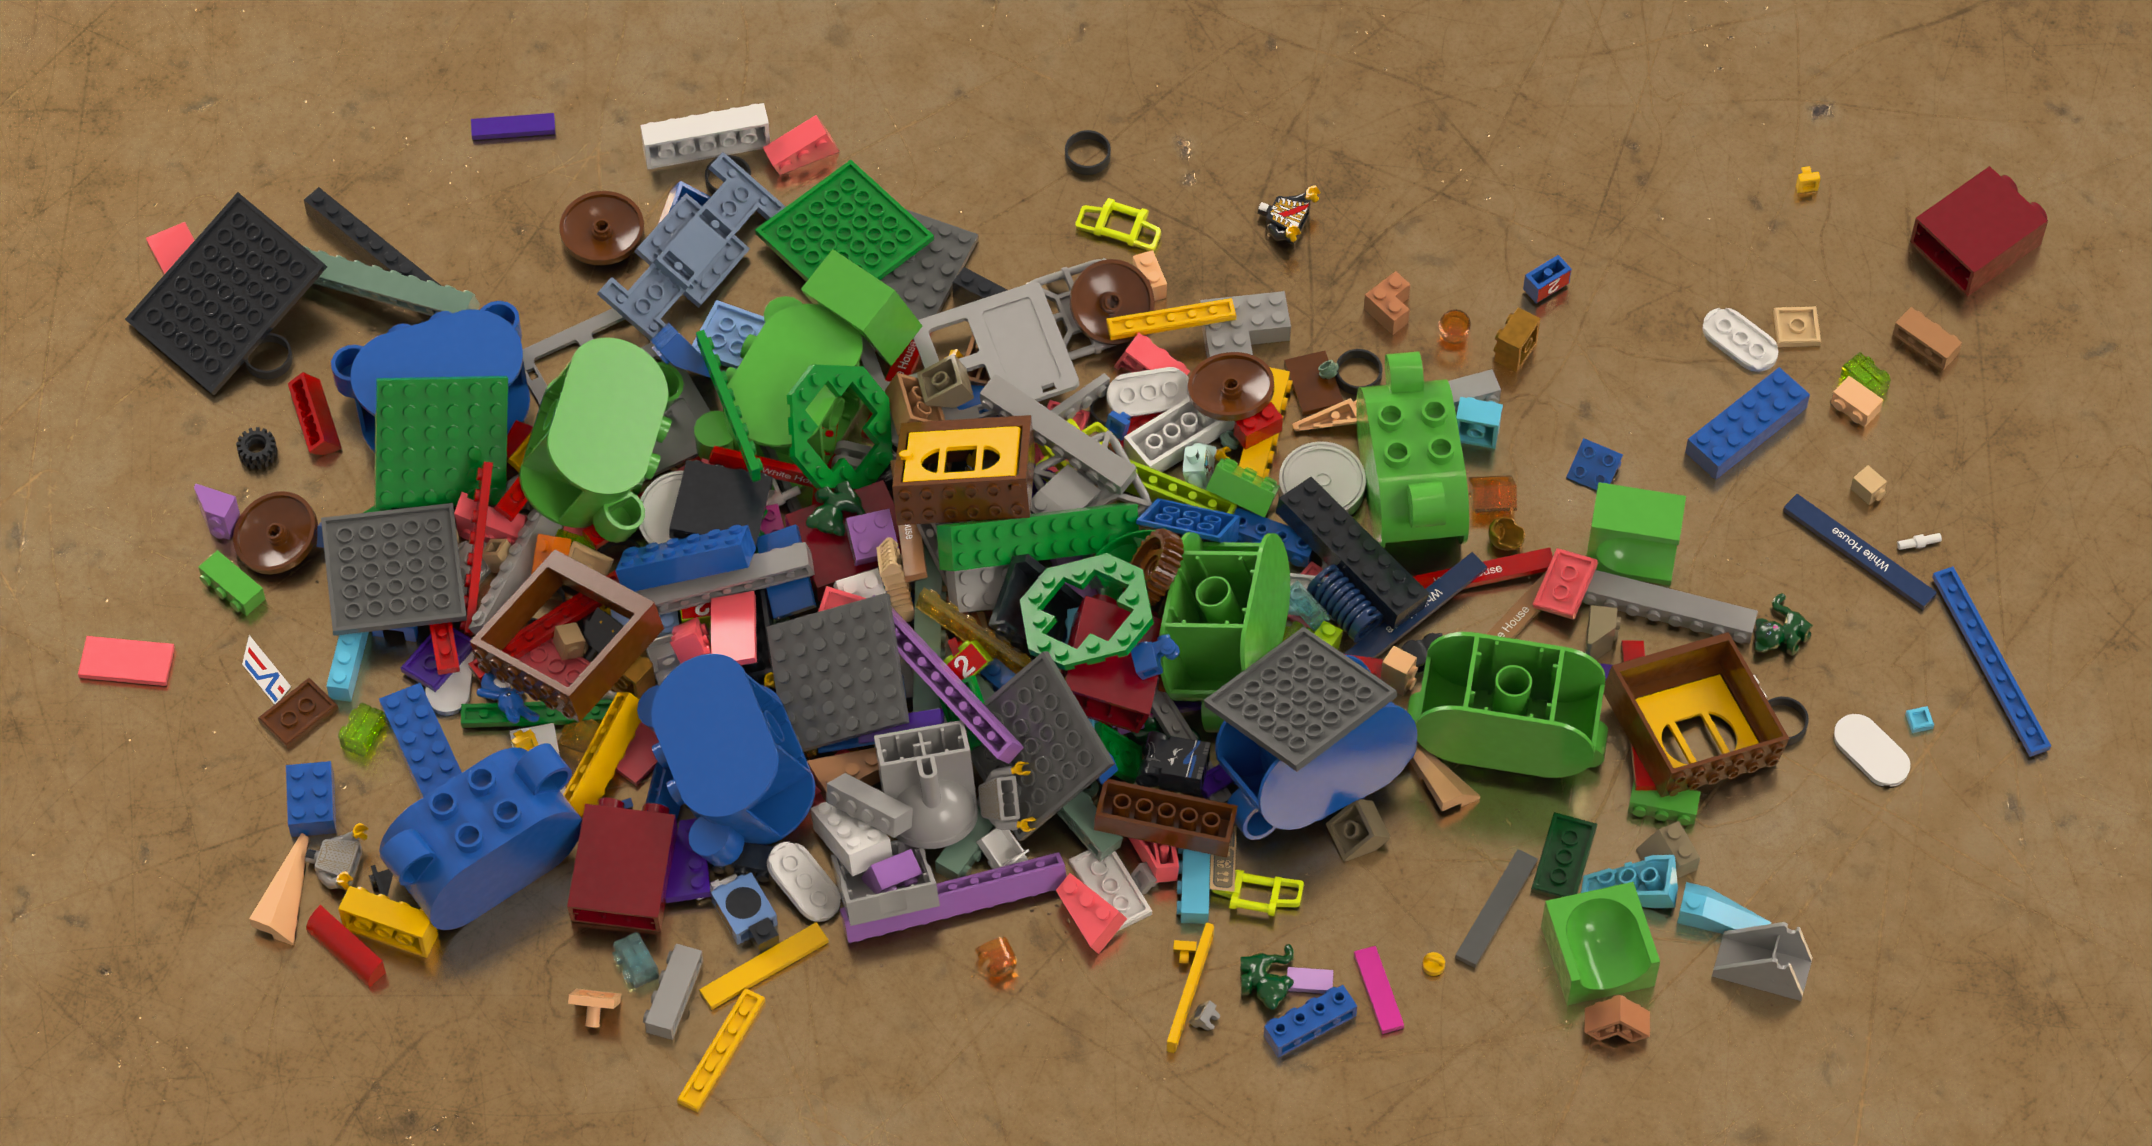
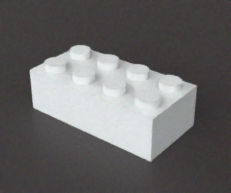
[810,802,893,876]

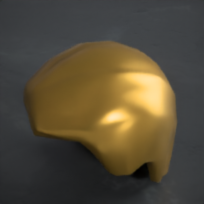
[1488,516,1525,550]

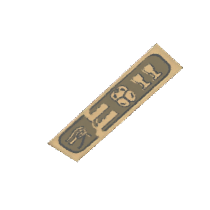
[1210,826,1237,891]

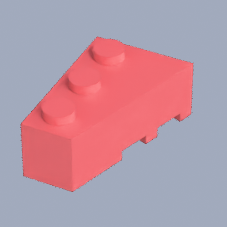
[763,115,840,175]
[1114,333,1190,375]
[454,492,527,546]
[670,617,711,664]
[1128,837,1179,883]
[1056,873,1127,954]

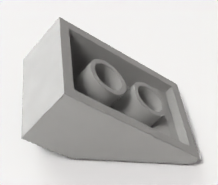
[1030,464,1101,514]

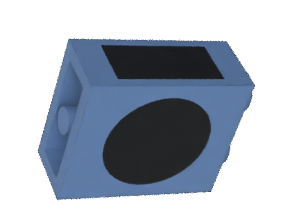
[711,873,778,945]

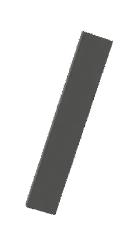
[1455,849,1538,968]

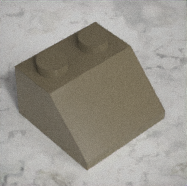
[917,354,974,408]
[1585,605,1621,660]
[1326,799,1391,861]
[1636,821,1700,878]

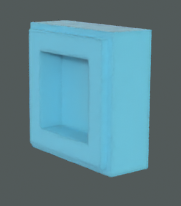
[1905,706,1934,733]

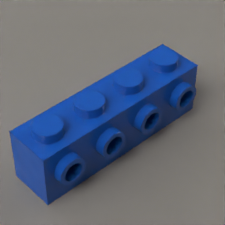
[1233,508,1315,568]
[1263,985,1357,1057]

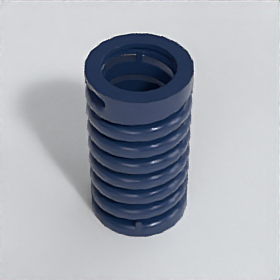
[1306,564,1384,643]

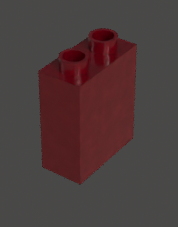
[1910,166,2048,296]
[785,480,902,602]
[1061,594,1162,733]
[567,798,678,932]

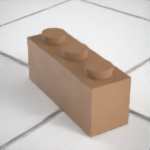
[1893,307,1962,370]

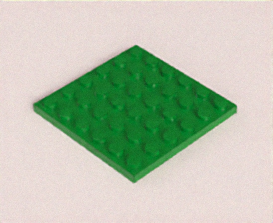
[755,160,934,282]
[374,376,508,508]

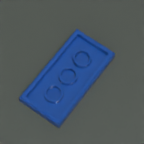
[757,524,816,620]

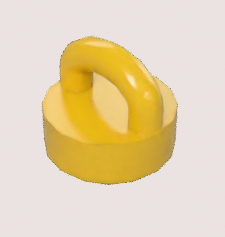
[1422,952,1445,976]

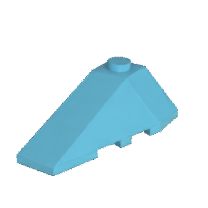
[1581,855,1678,908]
[1677,882,1771,934]

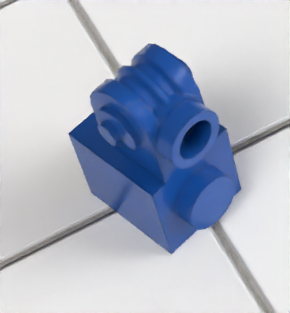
[1131,634,1180,680]

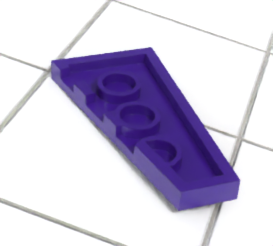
[665,818,711,903]

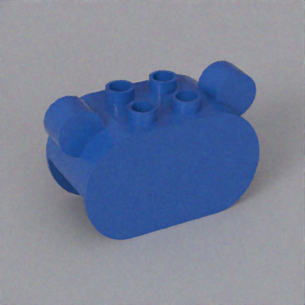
[331,301,530,453]
[637,654,815,867]
[1215,655,1417,840]
[379,743,582,930]

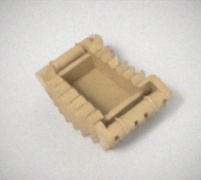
[876,537,915,622]

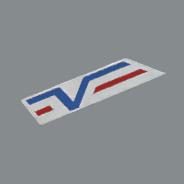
[242,635,291,704]

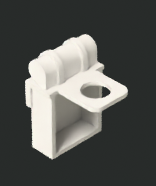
[646,634,680,685]
[976,828,1029,869]

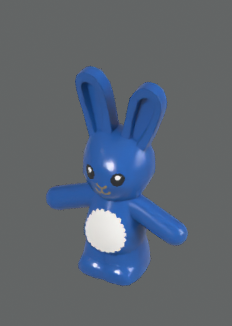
[477,673,539,724]

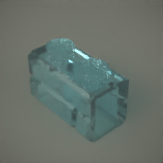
[1289,581,1331,632]
[612,932,659,988]

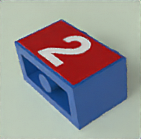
[1523,255,1572,303]

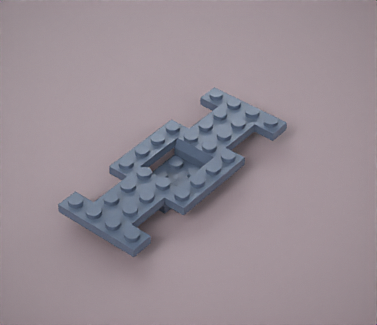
[597,152,786,340]

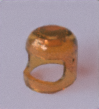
[1438,309,1471,345]
[975,937,1018,977]

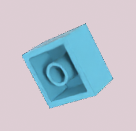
[1456,397,1503,449]

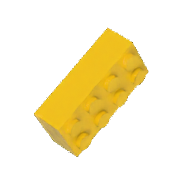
[338,886,438,958]

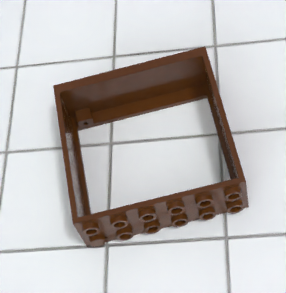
[470,549,664,722]

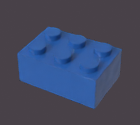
[286,761,337,837]

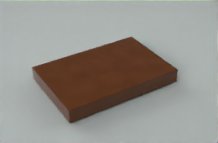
[1284,350,1343,416]
[258,678,339,749]

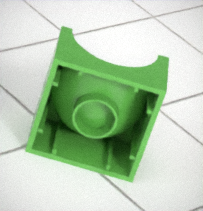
[801,249,923,366]
[1586,482,1686,586]
[1541,882,1660,1005]

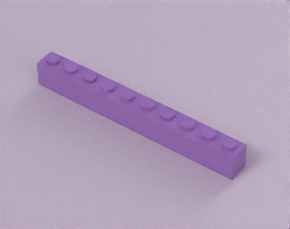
[872,595,1024,764]
[840,852,1067,943]

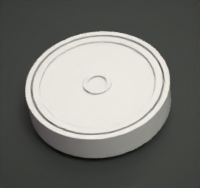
[1279,442,1366,515]
[639,471,684,544]

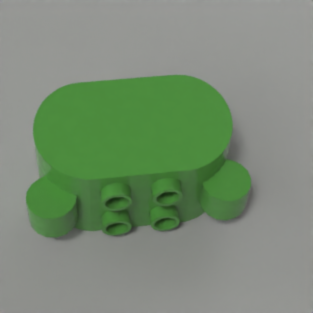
[694,296,863,490]
[519,338,684,543]
[1356,351,1469,549]
[1159,532,1290,733]
[1407,632,1608,778]

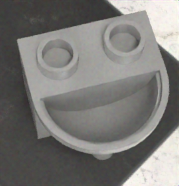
[874,720,978,849]

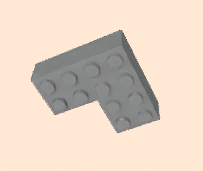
[1200,291,1291,358]
[945,564,1022,654]

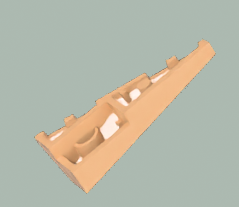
[1292,398,1357,431]
[1410,741,1480,811]
[249,833,309,945]

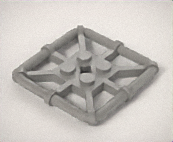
[1025,258,1120,360]
[1033,430,1152,517]

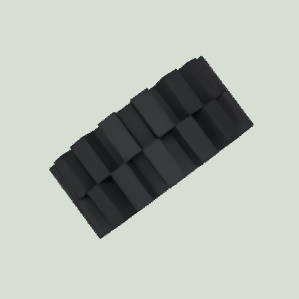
[236,427,277,469]

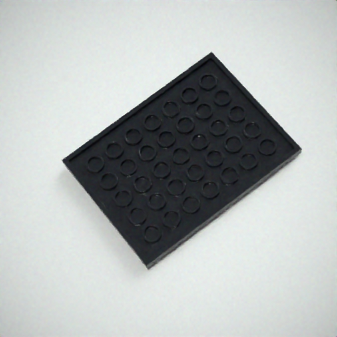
[125,192,327,395]

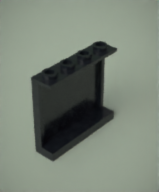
[669,460,772,554]
[988,554,1084,668]

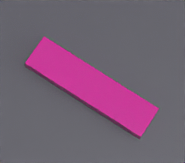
[1354,946,1404,1034]

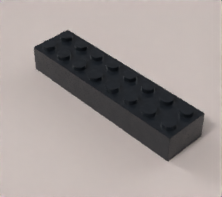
[1275,477,1429,630]

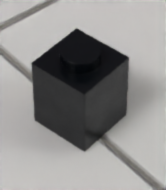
[748,917,780,955]

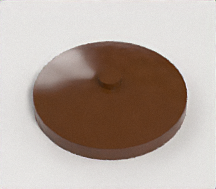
[559,191,644,265]
[1070,259,1155,345]
[1188,352,1275,421]
[233,491,318,574]

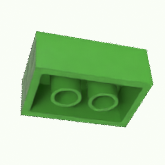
[1205,458,1280,518]

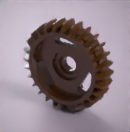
[1123,528,1184,607]

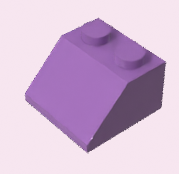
[194,484,240,540]
[861,849,923,894]

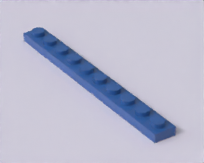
[1932,566,2051,757]

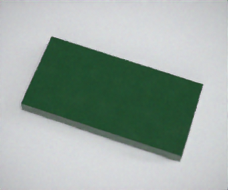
[1531,812,1597,899]

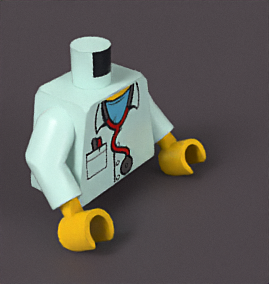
[1183,443,1231,491]

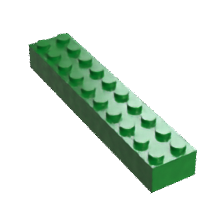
[937,503,1139,571]

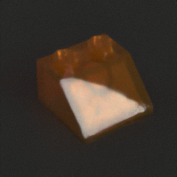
[1468,475,1517,515]

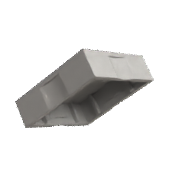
[831,840,940,926]

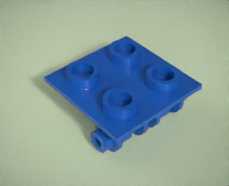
[1566,438,1623,490]

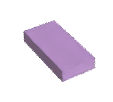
[1287,967,1333,994]

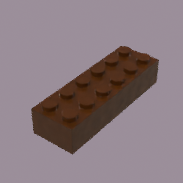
[1094,779,1238,858]

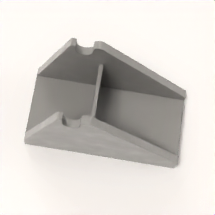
[1712,922,1813,1001]

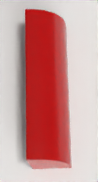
[287,372,342,455]
[306,905,386,988]

